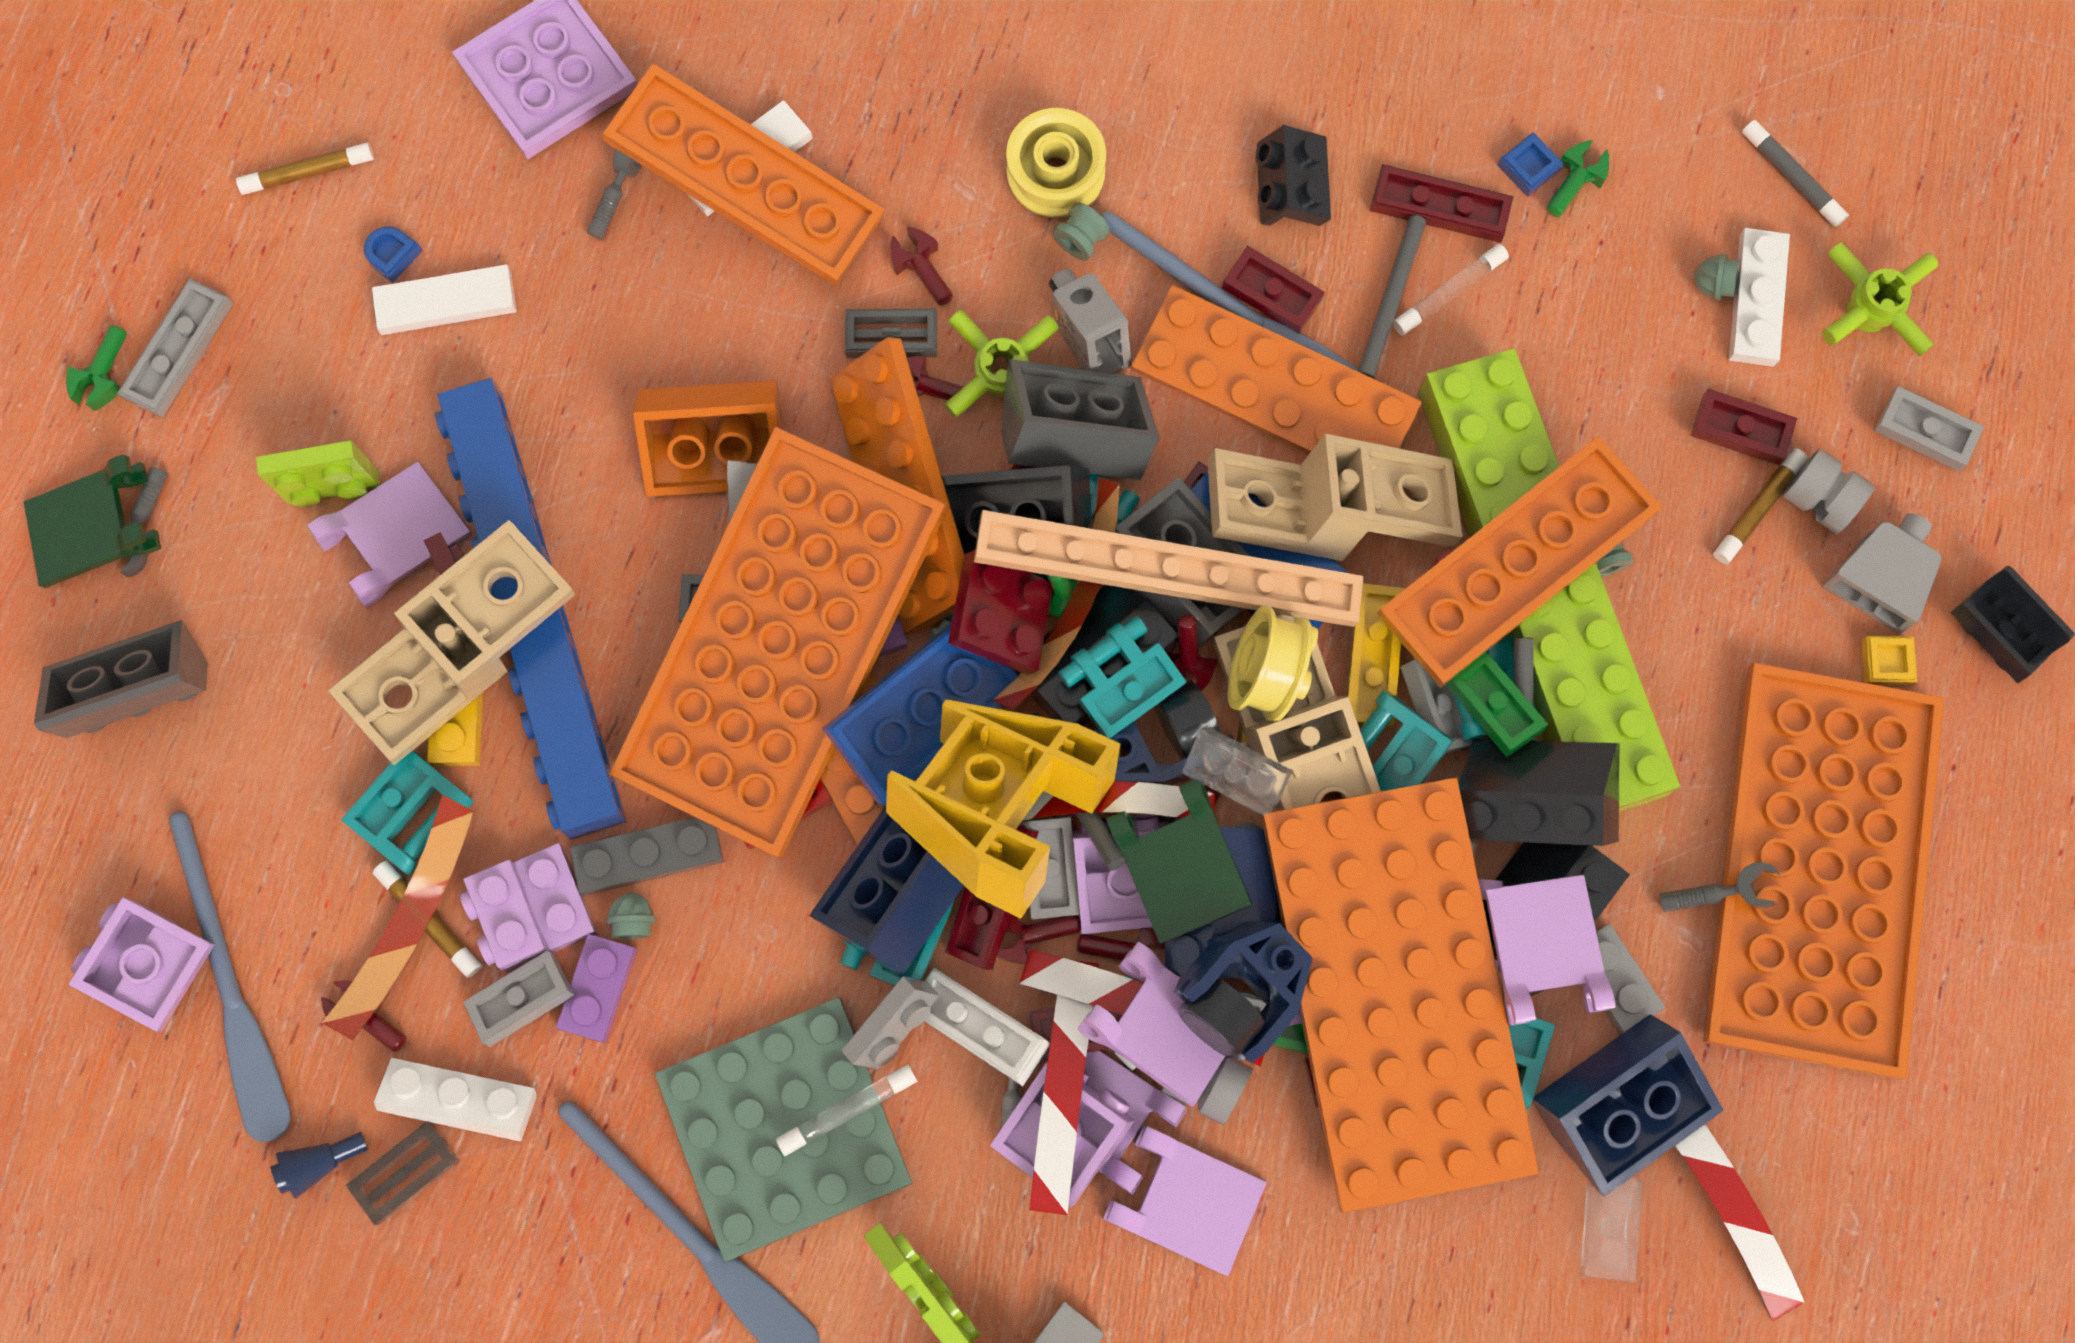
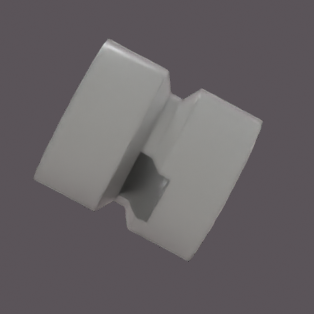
[1781,448,1876,535]
[1161,1057,1253,1125]

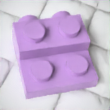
[1072,814,1168,934]
[460,843,597,973]
[68,897,215,1032]
[990,1063,1135,1207]

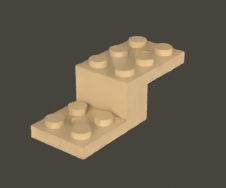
[1207,433,1463,561]
[328,520,575,766]
[1211,614,1381,810]

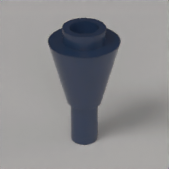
[270,1132,369,1199]

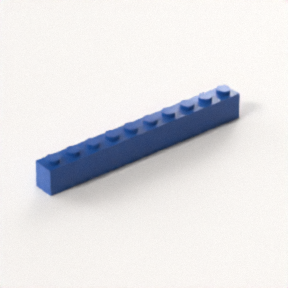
[435,378,627,840]

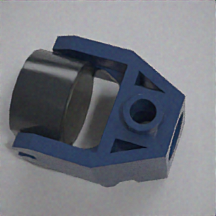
[1094,680,1223,786]
[1174,921,1313,1063]

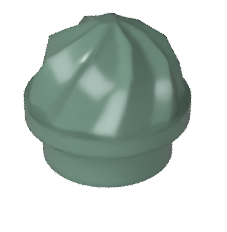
[1694,254,1740,300]
[606,893,656,939]

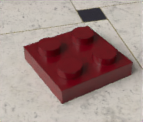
[948,550,1052,675]

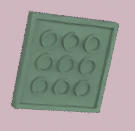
[655,997,913,1262]

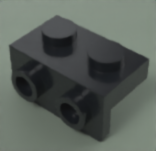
[1256,125,1331,226]
[1950,566,2075,684]

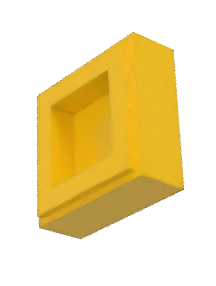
[1861,636,1918,686]

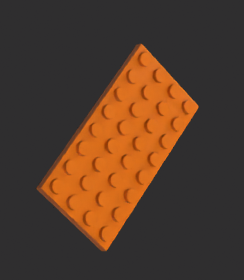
[609,427,949,858]
[1703,663,1945,1080]
[1261,777,1539,1213]

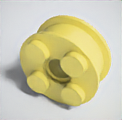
[1006,108,1106,218]
[1227,606,1318,722]

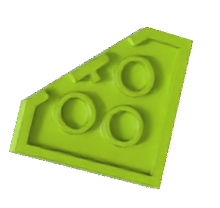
[863,1223,981,1343]

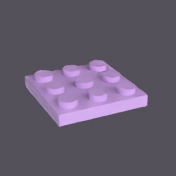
[452,0,638,160]

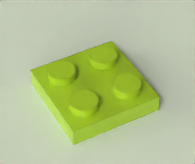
[256,440,381,507]

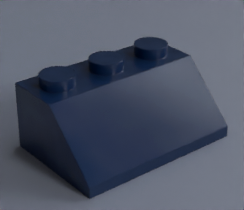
[809,806,964,977]
[1165,827,1279,978]
[1533,1014,1724,1196]

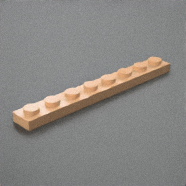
[974,510,1363,627]

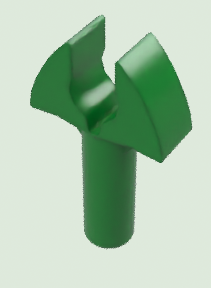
[1546,140,1609,217]
[66,325,127,411]
[1047,575,1078,619]

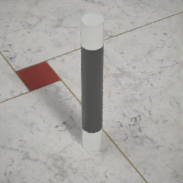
[1741,120,1849,228]

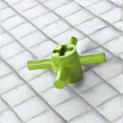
[1822,242,1939,357]
[944,309,1059,418]

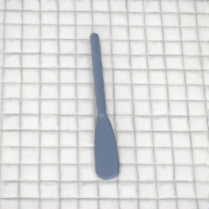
[1101,211,1358,371]
[169,811,291,1143]
[558,1101,820,1343]

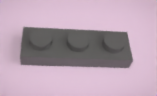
[570,817,724,896]

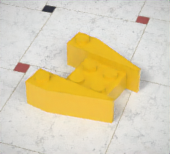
[886,700,1120,919]

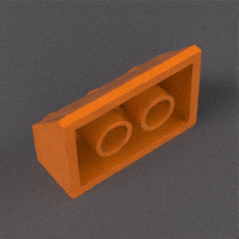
[633,380,783,497]

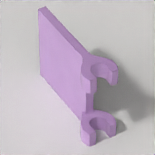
[307,462,471,608]
[1484,875,1615,1026]
[1077,942,1225,1107]
[1085,1051,1187,1195]
[1102,1126,1267,1276]

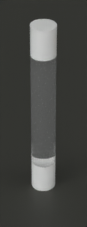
[1393,244,1509,336]
[776,1064,918,1156]

